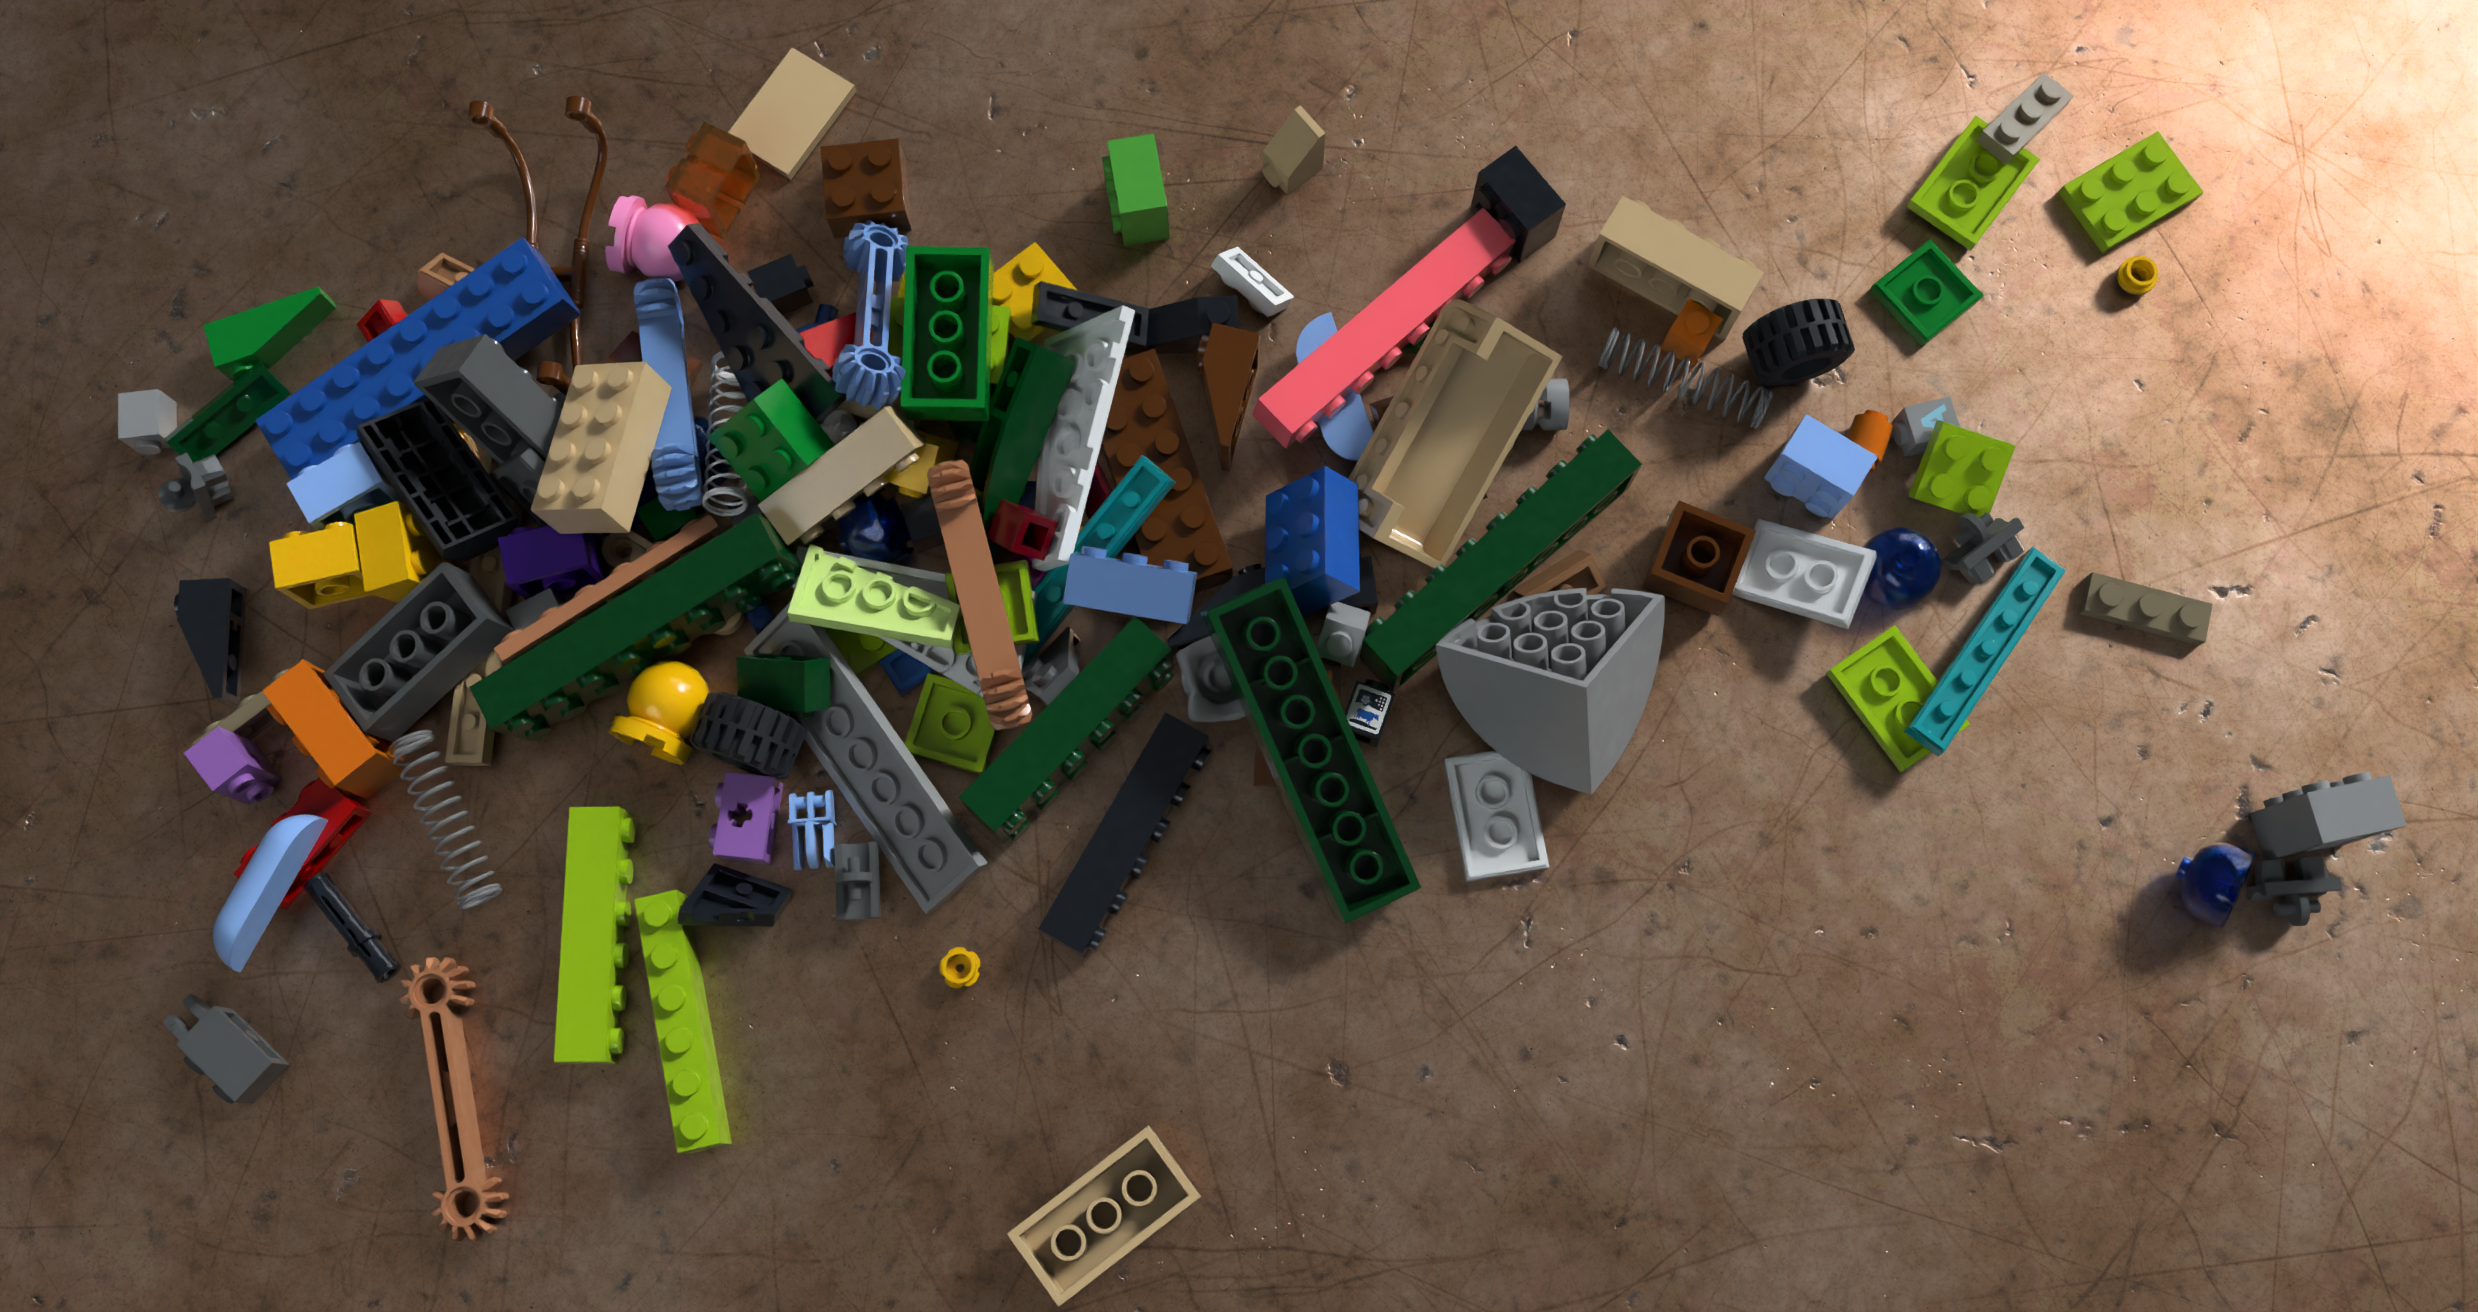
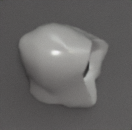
[1176,636,1246,723]

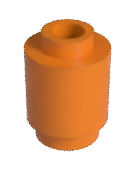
[1847,410,1894,473]

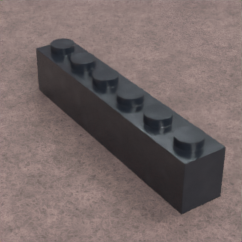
[1038,712,1212,958]

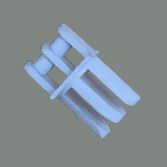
[788,790,837,871]

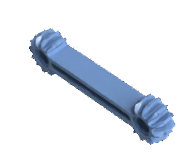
[832,220,909,410]
[633,277,704,511]

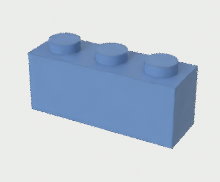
[1063,546,1197,624]

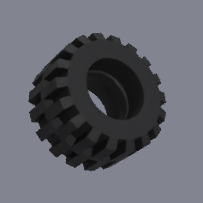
[1742,299,1855,386]
[689,692,807,779]

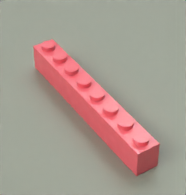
[1252,208,1516,449]

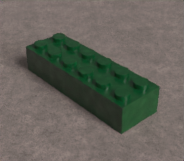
[959,616,1174,844]

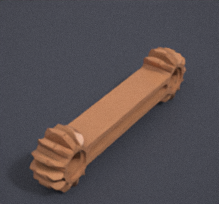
[927,460,1032,731]
[398,957,509,1242]

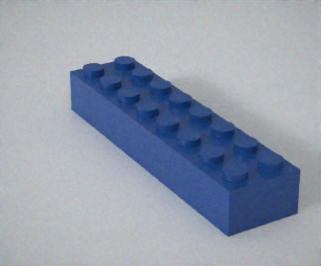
[255,237,582,480]

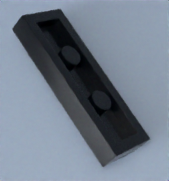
[1031,281,1149,350]

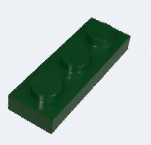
[164,361,291,463]

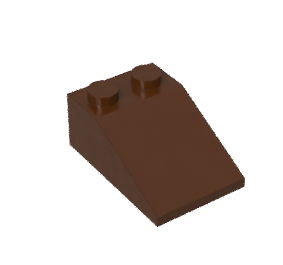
[1197,323,1260,472]

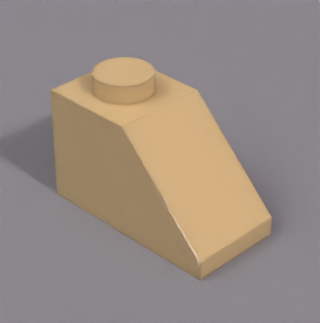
[1262,105,1326,195]

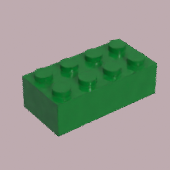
[901,246,994,421]

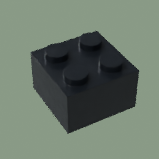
[1471,146,1566,263]

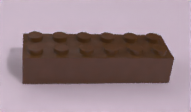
[1101,348,1233,593]

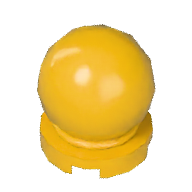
[609,661,710,765]

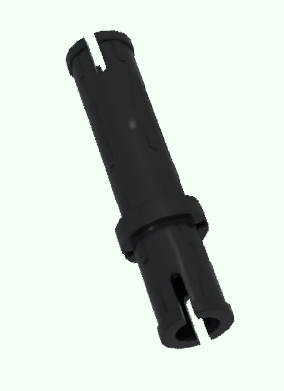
[303,872,401,983]

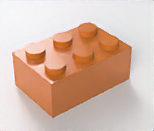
[262,659,406,800]

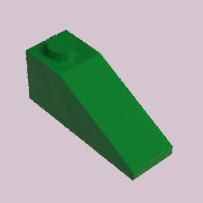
[203,286,336,381]

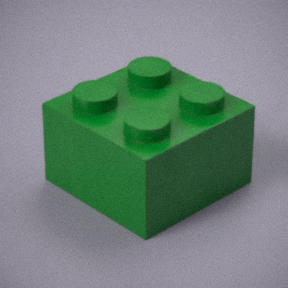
[708,379,835,502]

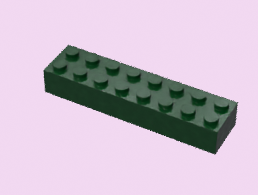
[1359,429,1642,693]
[469,513,802,741]
[1200,577,1421,924]

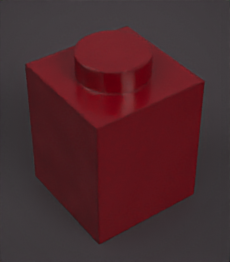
[986,499,1058,561]

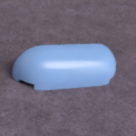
[1296,312,1373,462]
[212,814,329,972]

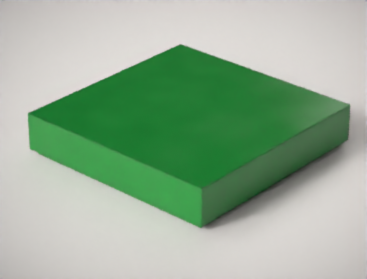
[1869,239,1984,347]

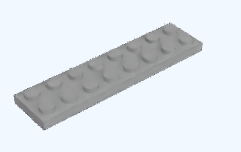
[744,602,988,914]

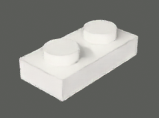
[1211,247,1294,317]

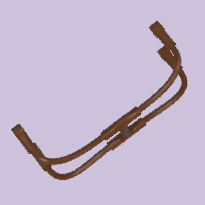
[468,96,608,395]

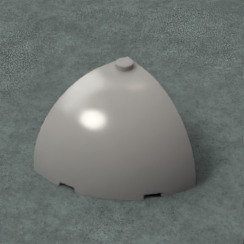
[1436,588,1665,795]

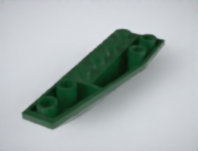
[970,337,1076,565]

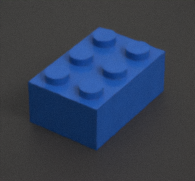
[1265,466,1360,617]

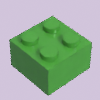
[1101,133,1170,246]

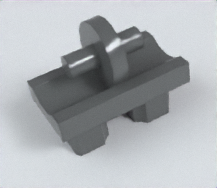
[158,453,233,522]
[1942,512,2025,584]
[834,841,881,921]
[2246,856,2342,926]

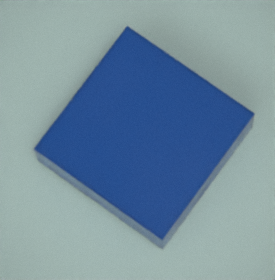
[879,649,936,697]

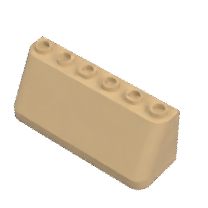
[1348,299,1563,568]

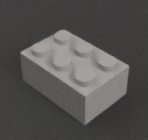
[2250,772,2407,860]

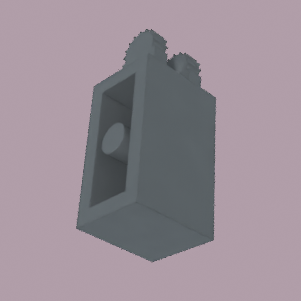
[163,994,290,1104]

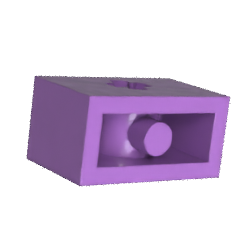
[184,726,283,805]
[709,772,783,865]

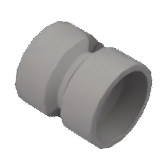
[1522,378,1570,430]

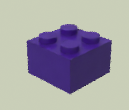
[498,525,609,600]

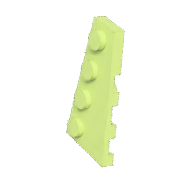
[787,544,962,649]

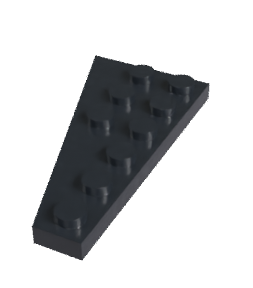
[668,223,846,424]

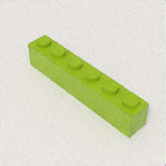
[554,806,636,1064]
[634,890,732,1154]

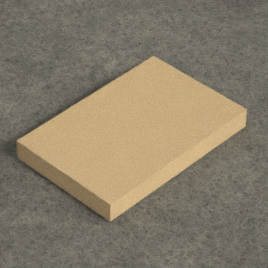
[725,48,857,180]

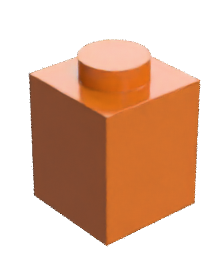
[1660,299,1723,367]

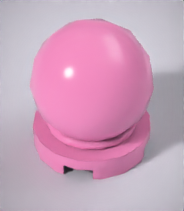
[605,195,699,281]

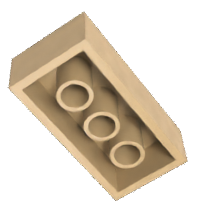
[1587,195,1764,341]
[531,361,672,534]
[1007,1125,1202,1307]

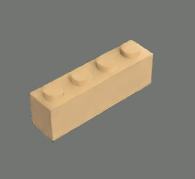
[758,405,926,545]

